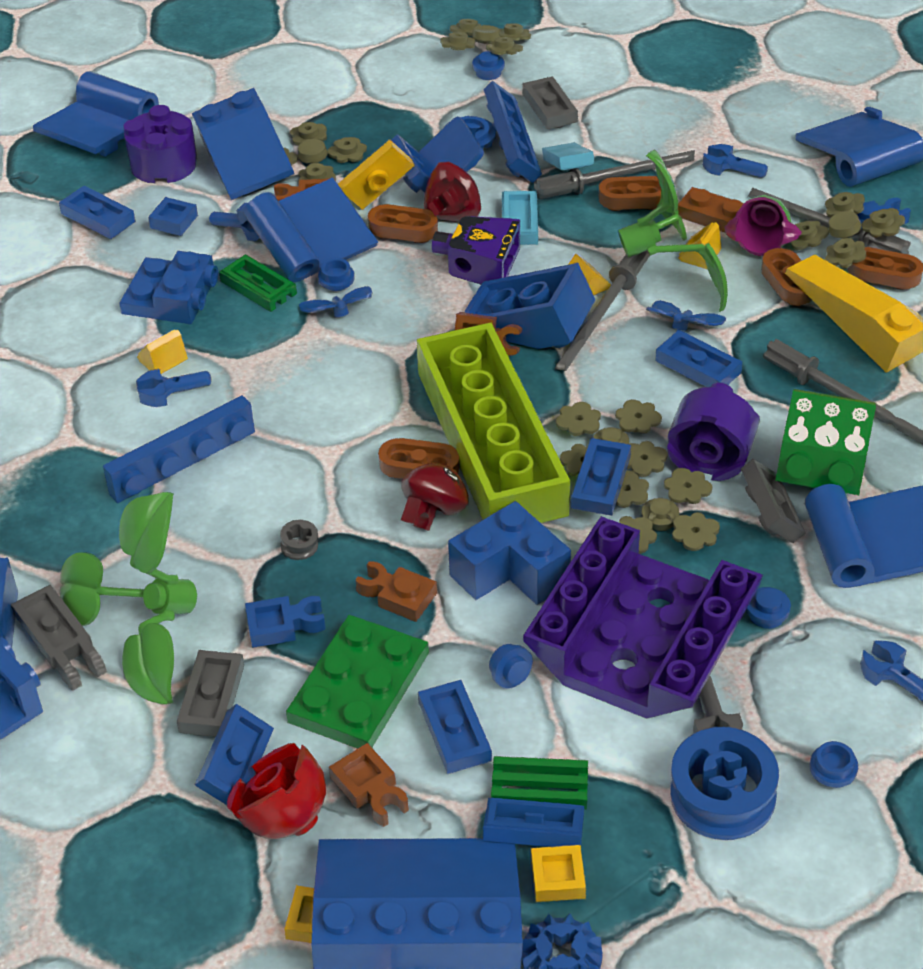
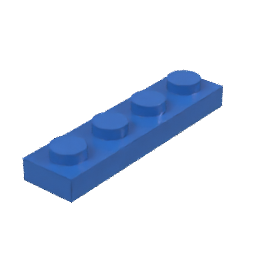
[483,80,542,183]
[103,395,255,503]

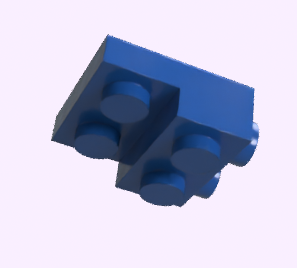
[119,251,218,324]

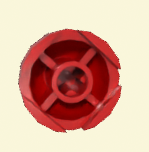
[227,743,326,839]

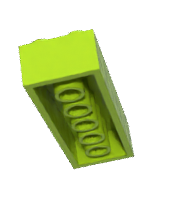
[416,323,570,523]

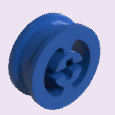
[670,727,779,840]

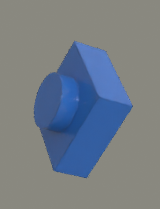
[148,197,198,236]

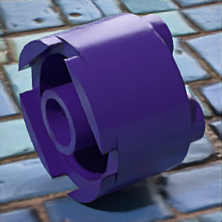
[123,105,197,184]
[667,382,760,481]

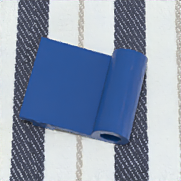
[33,71,159,157]
[795,106,923,187]
[243,177,378,282]
[804,484,923,588]

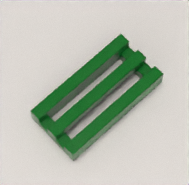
[219,254,297,312]
[491,756,588,810]

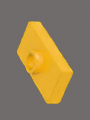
[338,140,415,210]

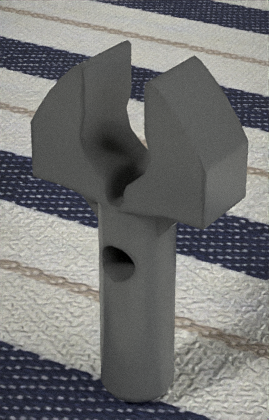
[693,676,743,733]

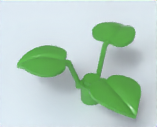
[618,150,728,312]
[60,492,197,704]

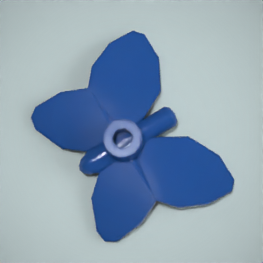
[299,286,373,317]
[646,300,726,331]

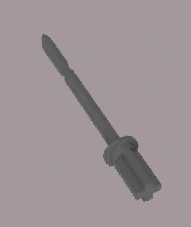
[534,150,695,199]
[748,187,911,254]
[555,251,650,371]
[763,339,923,445]

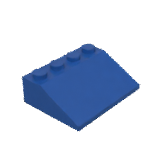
[311,838,523,969]

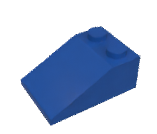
[192,88,295,200]
[464,263,596,349]

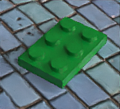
[286,615,429,749]

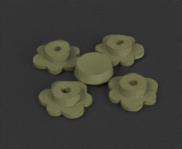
[440,19,531,55]
[284,122,367,182]
[790,192,905,268]
[556,399,668,477]
[616,468,720,554]

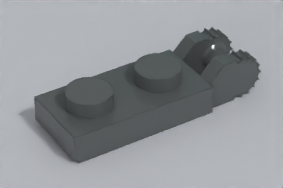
[11,584,107,691]

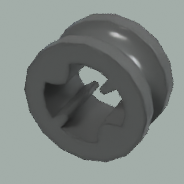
[280,519,318,560]

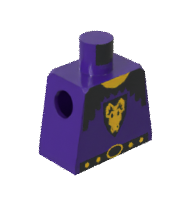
[432,216,520,285]

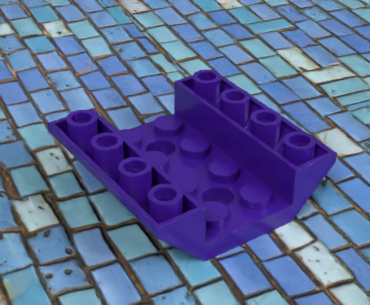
[523,516,763,719]

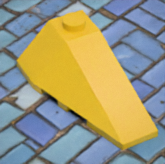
[785,254,923,373]

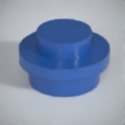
[472,51,505,80]
[318,258,355,291]
[746,587,791,629]
[489,644,533,688]
[809,741,858,788]

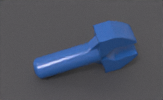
[702,144,768,178]
[209,203,259,241]
[136,369,212,407]
[860,641,923,701]

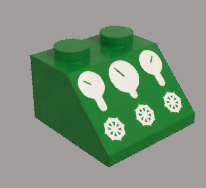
[775,389,877,496]

